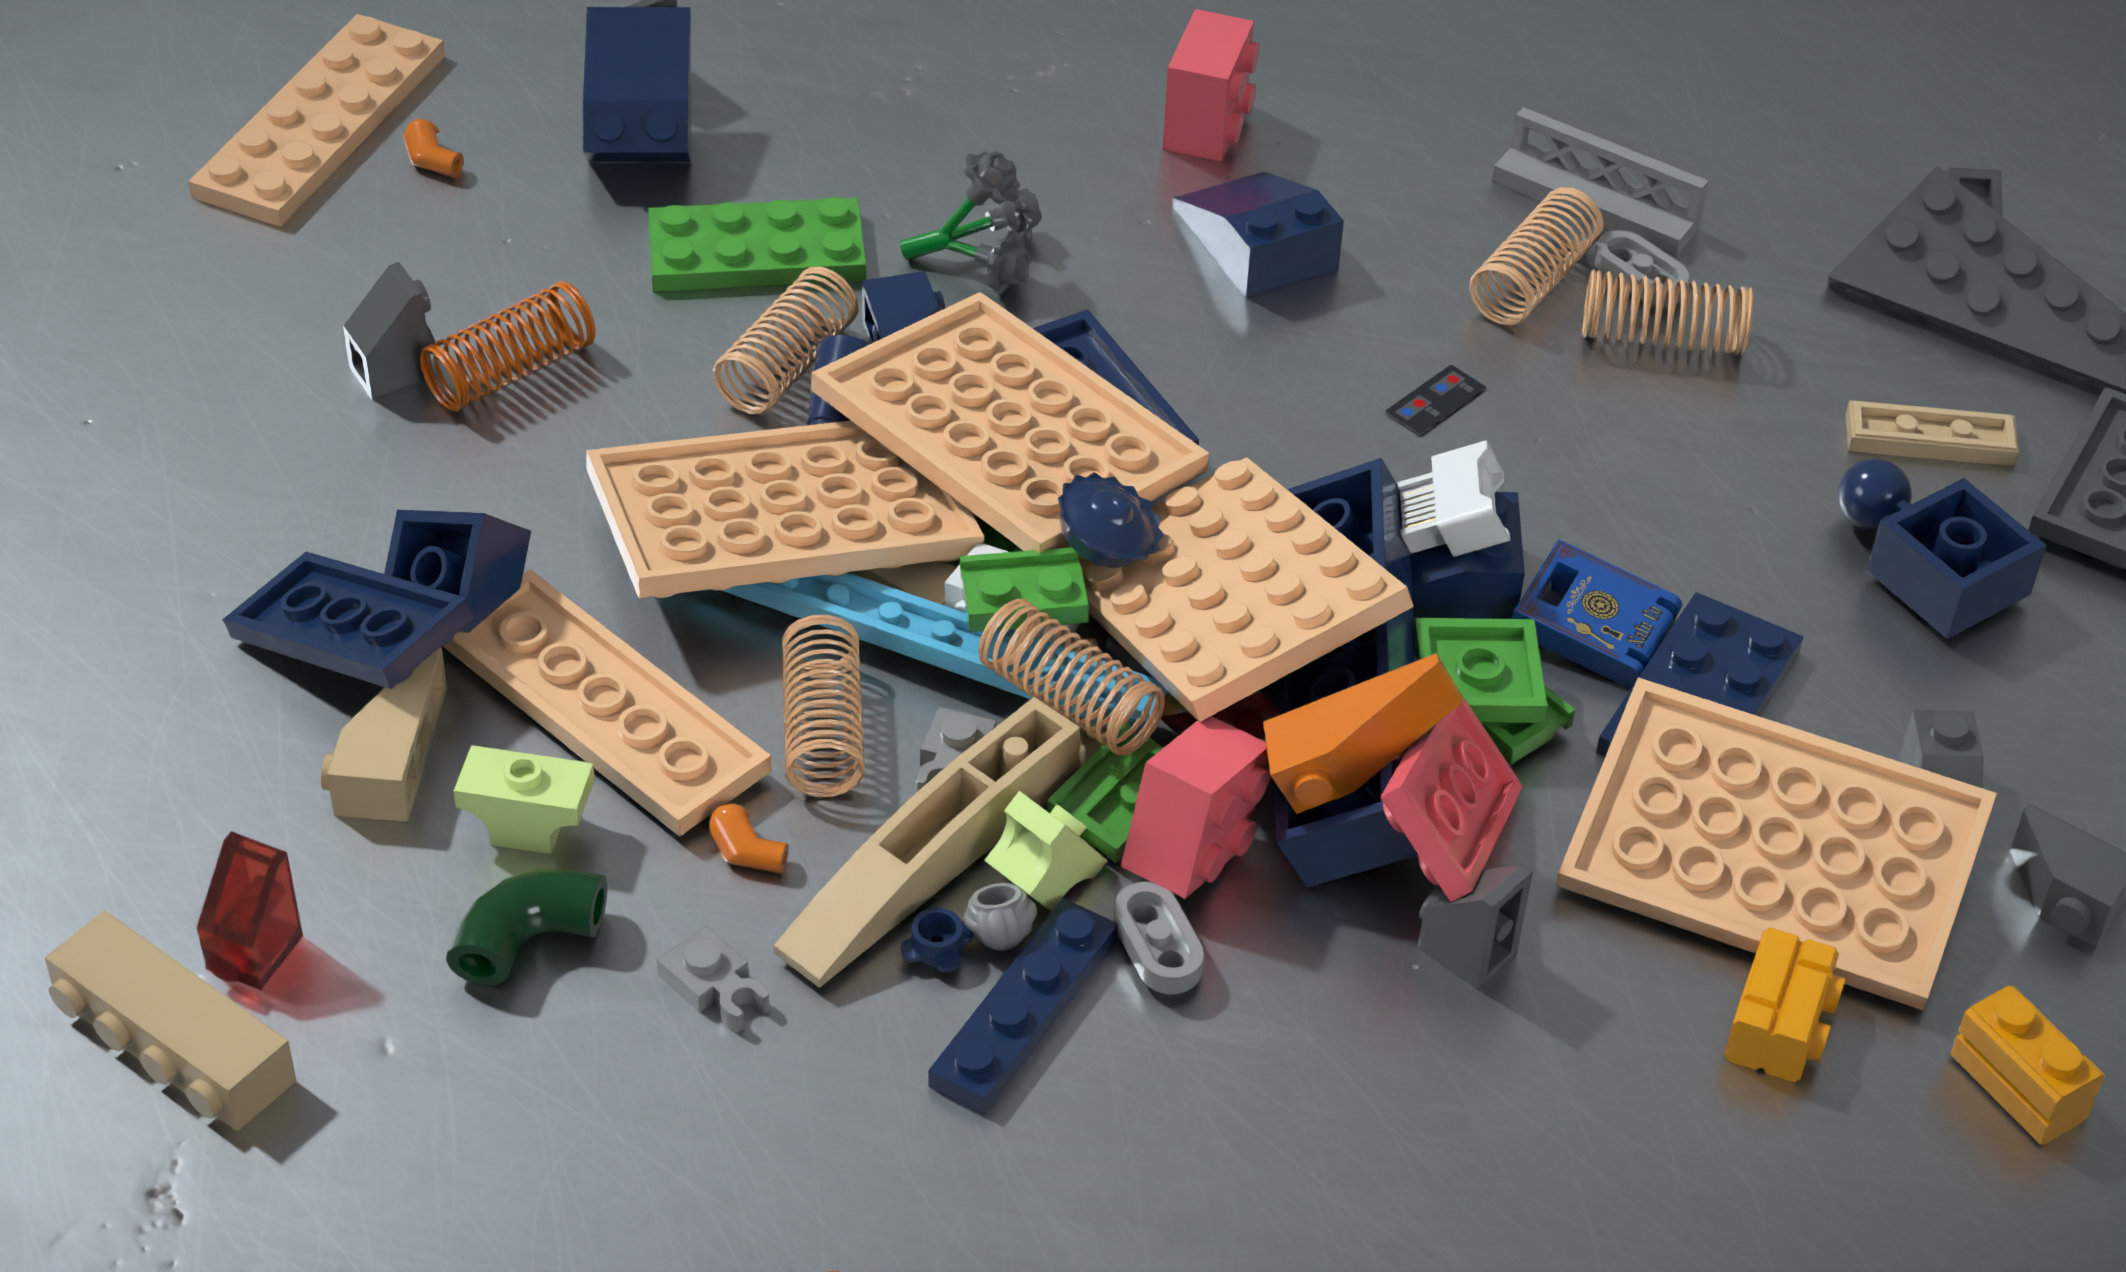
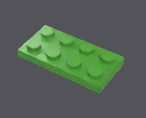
[648,197,866,292]

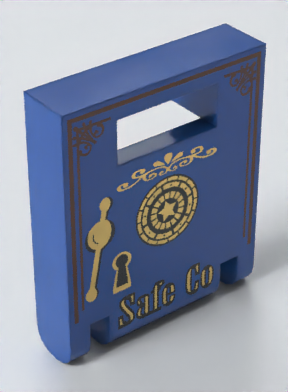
[1511,539,1682,688]

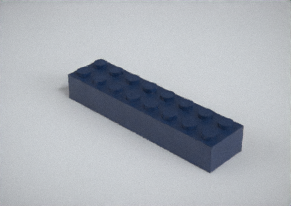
[1275,458,1418,888]

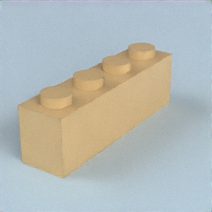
[44,910,297,1132]

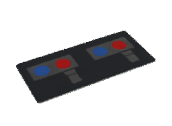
[1385,365,1486,434]

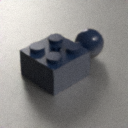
[1838,458,2047,639]

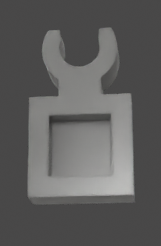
[916,707,996,793]
[657,926,770,1033]

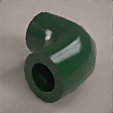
[446,869,607,986]

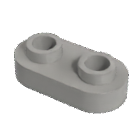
[1594,230,1689,308]
[1113,882,1204,994]

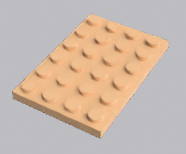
[811,292,1209,553]
[586,421,984,598]
[1068,457,1414,722]
[1556,678,1997,1011]

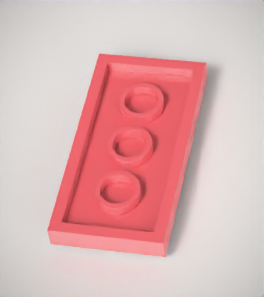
[1380,694,1523,902]

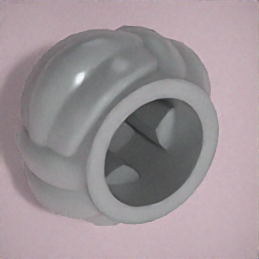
[963,883,1037,951]

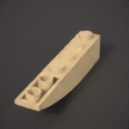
[773,696,1080,988]

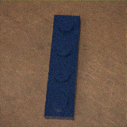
[928,898,1117,1115]

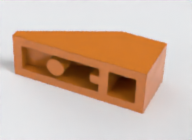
[1263,653,1463,814]

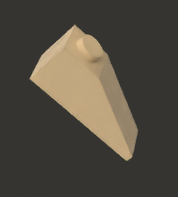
[321,647,447,823]

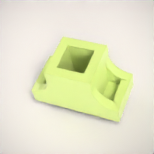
[453,745,595,855]
[984,791,1108,912]

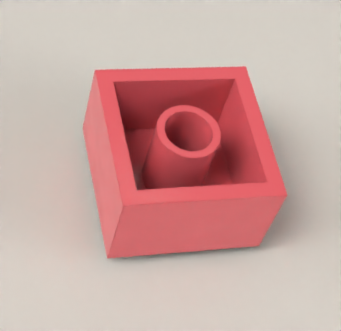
[1163,9,1260,162]
[1121,716,1270,899]

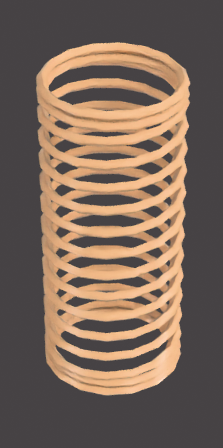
[1469,187,1604,326]
[713,267,859,415]
[1582,269,1754,356]
[978,599,1165,756]
[782,615,864,797]

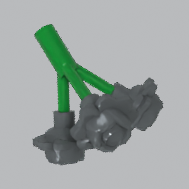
[900,151,1042,295]

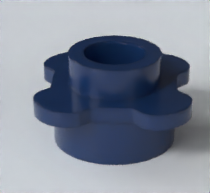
[900,908,973,972]

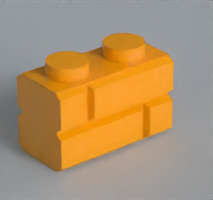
[1724,927,1846,1082]
[1950,985,2105,1145]

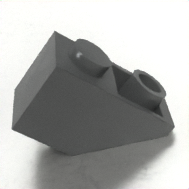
[343,262,435,399]

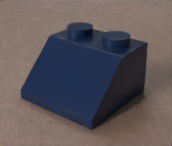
[384,509,531,633]

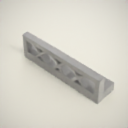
[1492,107,1709,256]

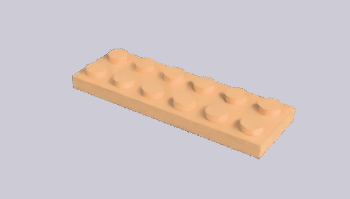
[188,14,445,227]
[443,569,772,837]

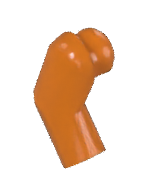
[403,118,464,178]
[710,804,789,874]

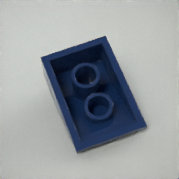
[583,7,692,162]
[1173,172,1344,298]
[1411,491,1525,619]

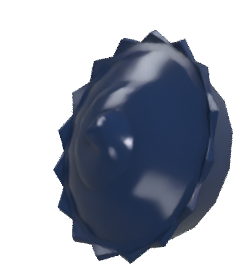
[1058,472,1164,568]

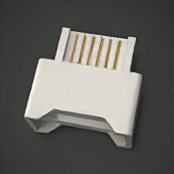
[1397,440,1510,557]

